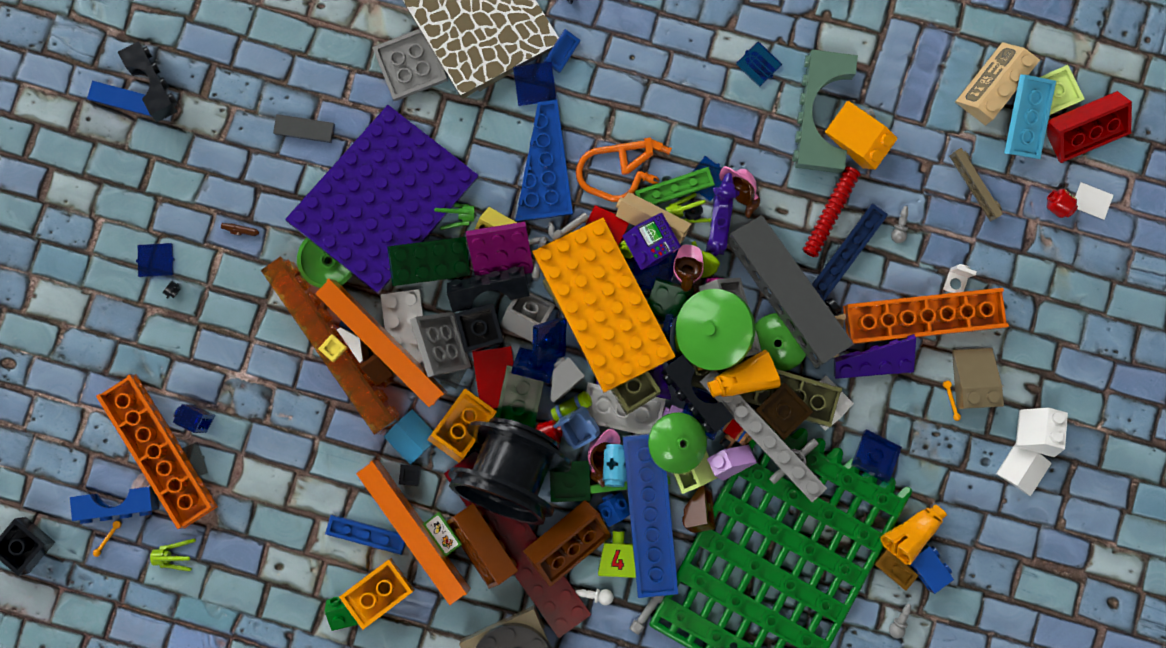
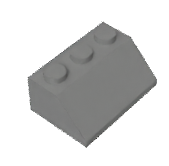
[551,357,585,403]

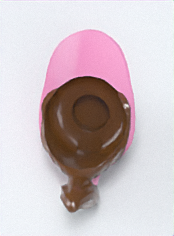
[719,166,761,219]
[673,245,703,292]
[588,429,621,487]

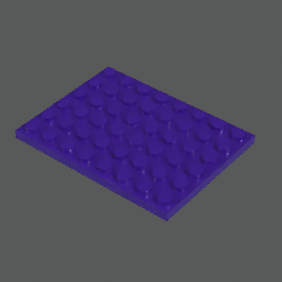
[285,105,478,294]

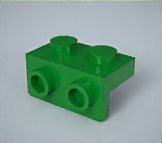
[325,597,359,631]

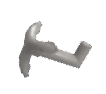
[548,213,588,241]
[529,236,553,281]

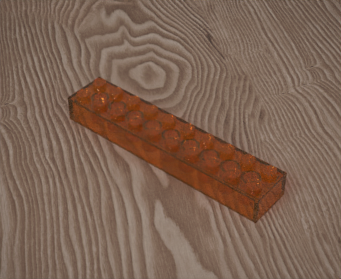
[261,256,400,435]

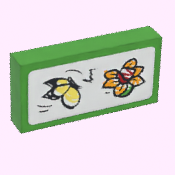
[423,512,463,557]

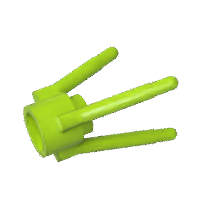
[665,193,711,223]
[150,538,196,572]

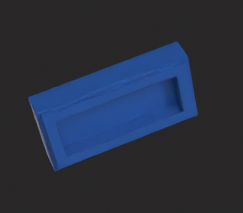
[543,29,581,73]

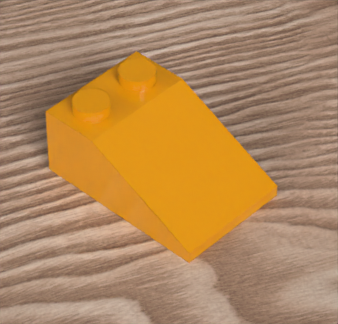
[825,101,898,170]
[427,388,497,463]
[339,558,415,630]

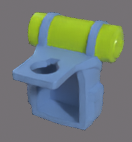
[551,391,600,450]

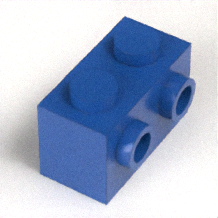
[910,545,954,594]

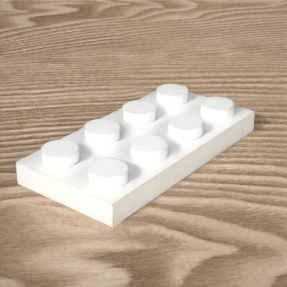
[381,289,424,368]
[586,382,666,434]

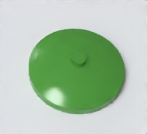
[676,289,755,370]

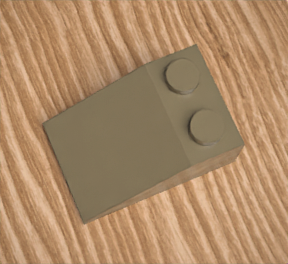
[952,348,1004,409]

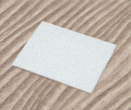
[1075,182,1113,220]

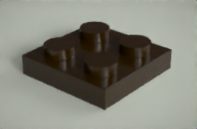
[755,383,813,440]

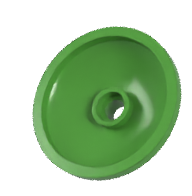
[297,238,353,288]
[755,313,807,371]
[648,412,707,474]

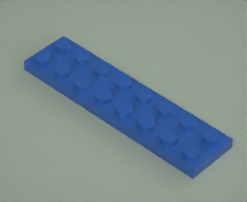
[622,434,678,598]

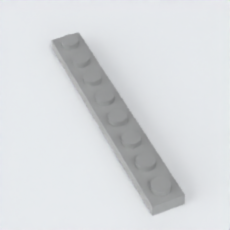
[700,370,827,502]

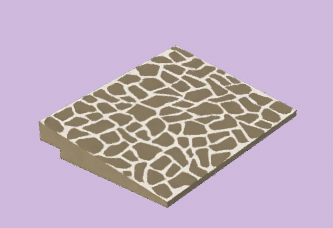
[402,0,559,99]

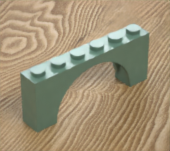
[792,49,858,174]

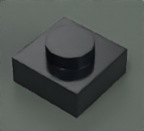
[399,464,422,486]

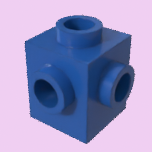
[597,492,630,527]

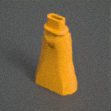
[707,349,781,398]
[880,505,947,565]

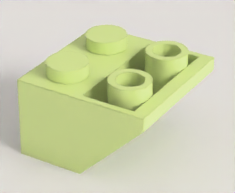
[673,451,717,494]

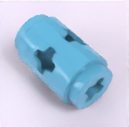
[603,444,627,487]

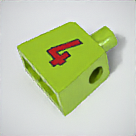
[598,531,636,578]

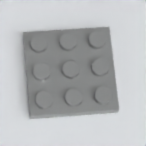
[372,29,448,102]
[410,312,471,377]

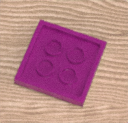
[466,222,534,276]

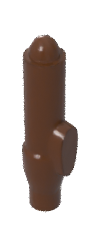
[221,223,259,236]

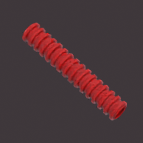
[802,167,861,257]

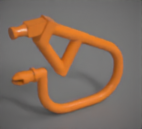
[576,137,672,202]

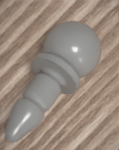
[891,206,908,243]
[889,604,911,639]

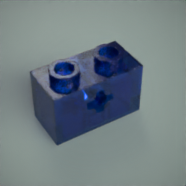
[173,404,216,433]

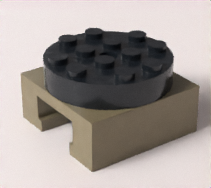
[459,605,552,648]

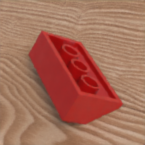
[1047,91,1132,163]

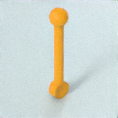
[943,381,961,421]
[93,521,122,557]

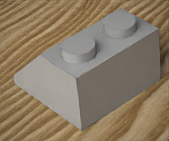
[500,292,556,343]

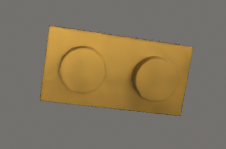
[874,549,919,591]

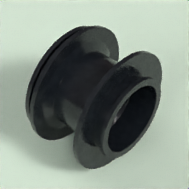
[448,418,572,525]

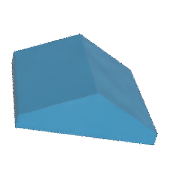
[384,409,433,465]

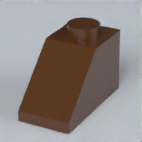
[359,354,397,388]
[682,485,715,533]

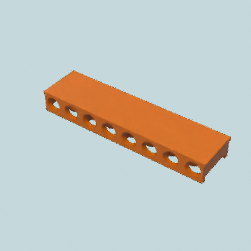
[315,278,448,407]
[843,288,1009,344]
[96,374,218,529]
[356,460,471,605]

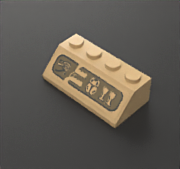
[955,42,1040,126]

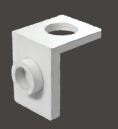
[943,264,977,293]

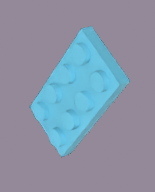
[1004,75,1056,159]

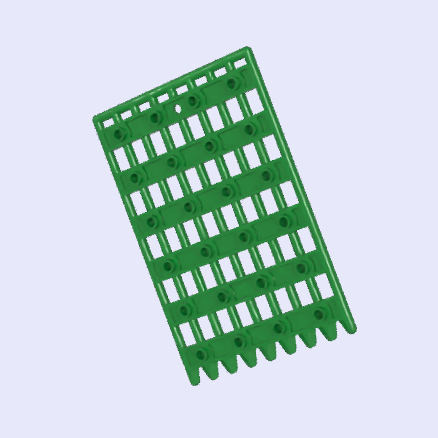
[649,417,912,648]

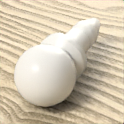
[575,589,614,605]

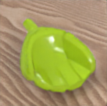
[691,241,720,278]

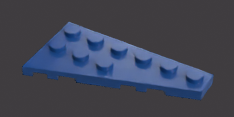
[515,100,573,222]

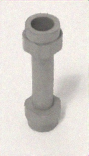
[629,596,664,635]

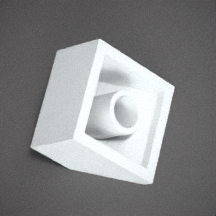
[1015,408,1068,457]

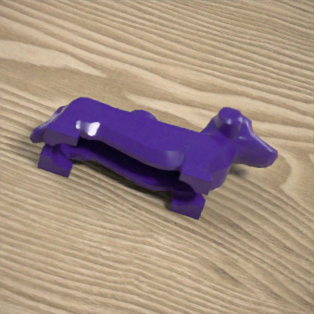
[706,173,739,257]

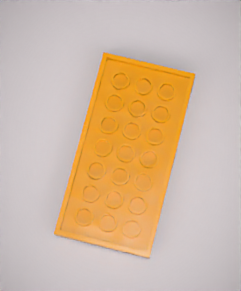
[532,218,676,393]

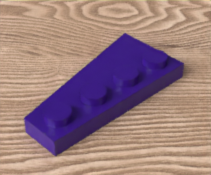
[834,334,916,379]

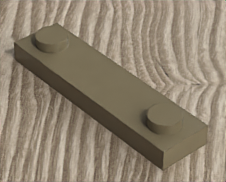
[949,148,1003,221]

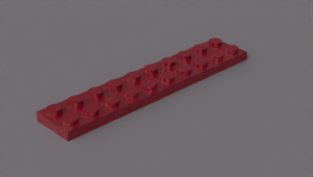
[444,450,591,638]

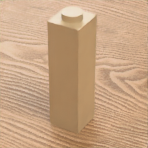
[616,192,691,245]

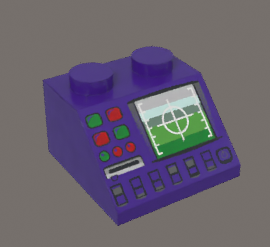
[622,213,681,270]

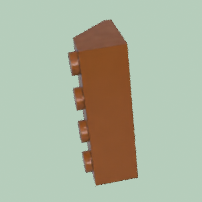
[523,500,611,587]
[446,503,518,589]

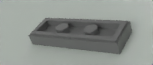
[273,114,335,143]

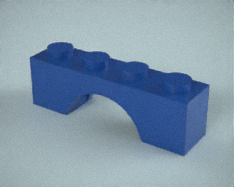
[70,486,159,524]

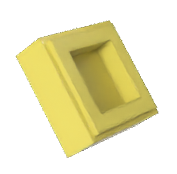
[318,334,348,363]

